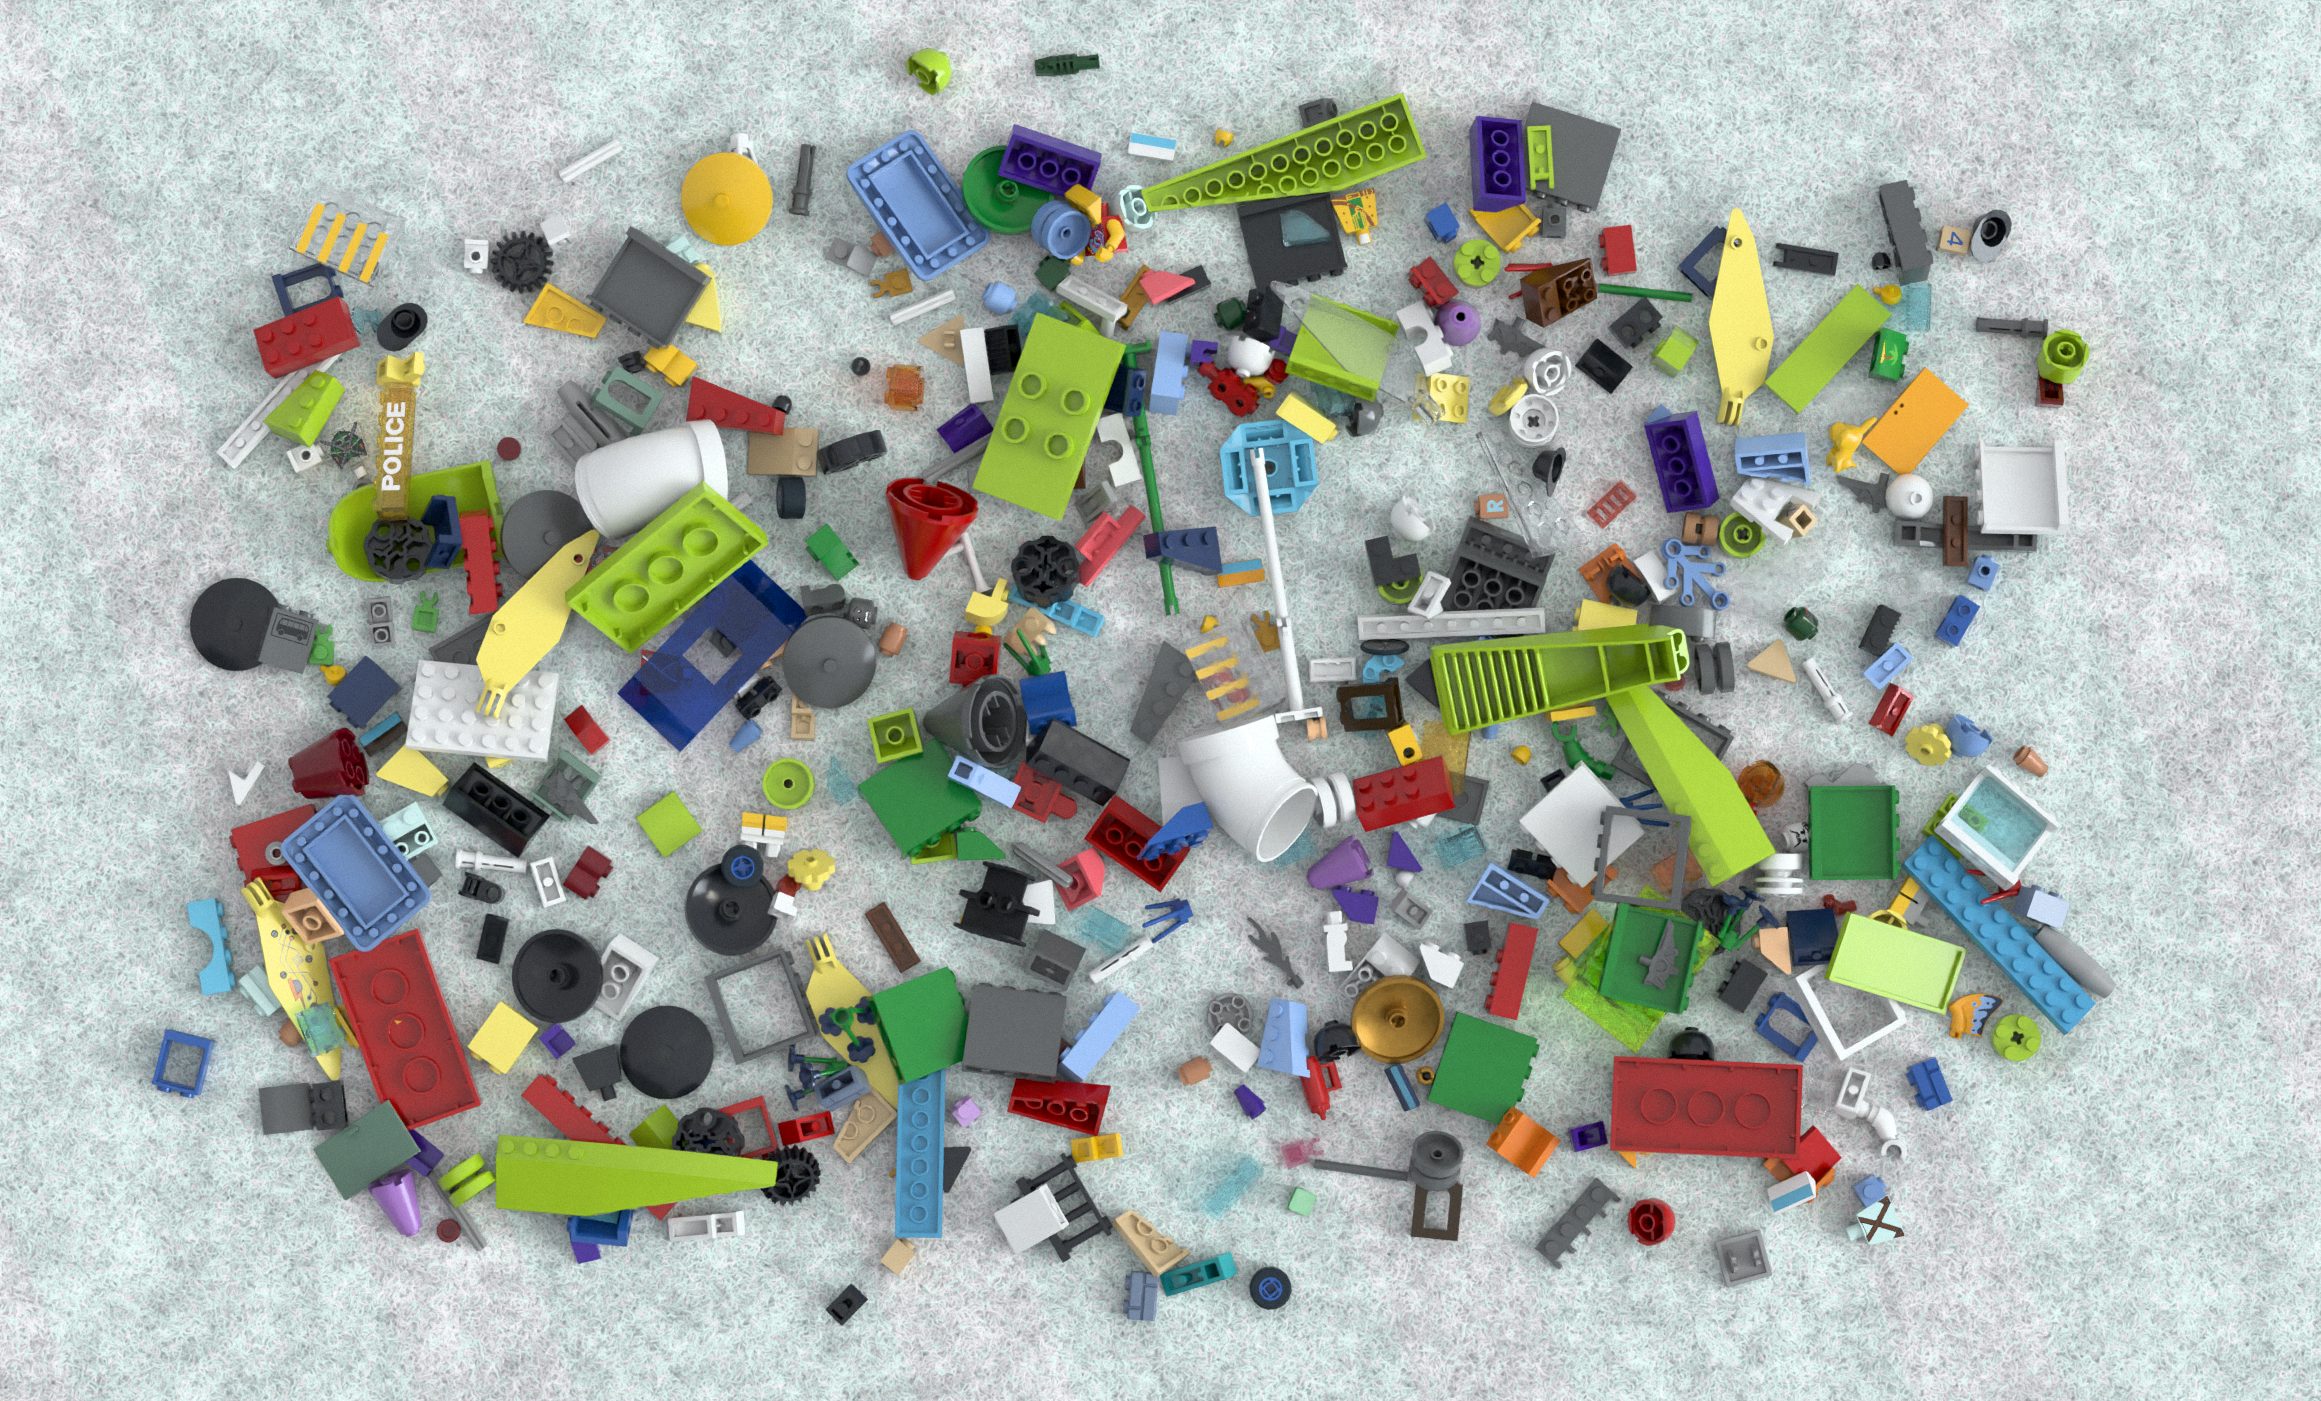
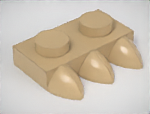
[1003,605,1057,657]

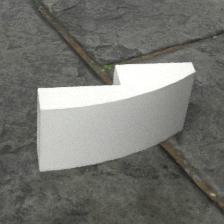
[1632,550,1678,604]

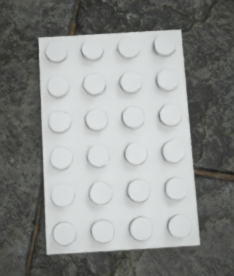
[405,660,559,762]

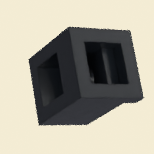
[1463,920,1491,955]

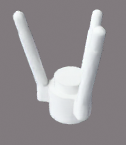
[727,134,759,166]

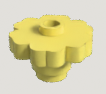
[1905,723,1952,767]
[787,849,835,891]

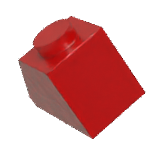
[564,705,611,755]
[778,1111,835,1146]

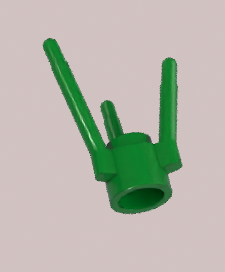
[1004,629,1052,677]

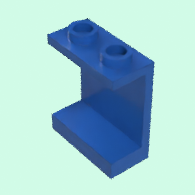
[1019,671,1077,735]

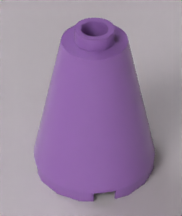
[1434,300,1481,346]
[1306,834,1374,890]
[368,1169,422,1237]

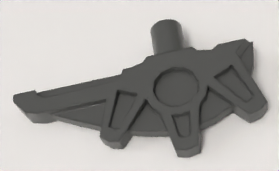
[1487,316,1546,358]
[1837,473,1890,513]
[543,767,599,824]
[1638,919,1679,990]

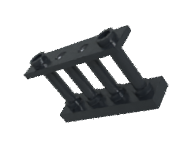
[1015,1152,1113,1262]

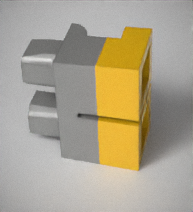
[1887,875,1939,928]

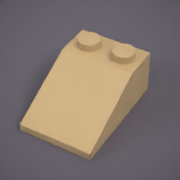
[747,428,820,478]

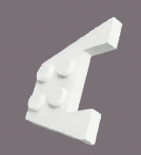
[1730,476,1821,548]

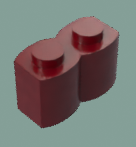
[562,845,614,900]

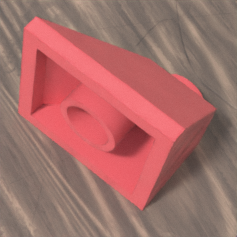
[1138,269,1195,307]
[1054,846,1105,911]

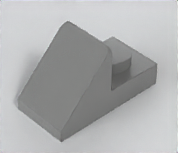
[826,237,877,277]
[1075,481,1118,524]
[1389,889,1433,930]

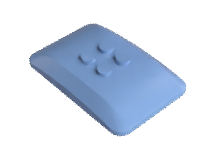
[846,130,990,281]
[281,795,431,952]

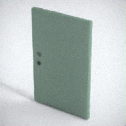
[313,1100,421,1200]

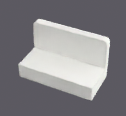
[1206,1023,1260,1076]

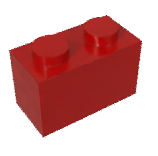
[1598,225,1637,277]

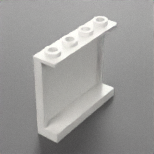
[1973,440,2069,535]
[1519,760,1645,888]

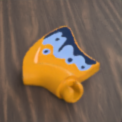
[1948,993,2003,1039]

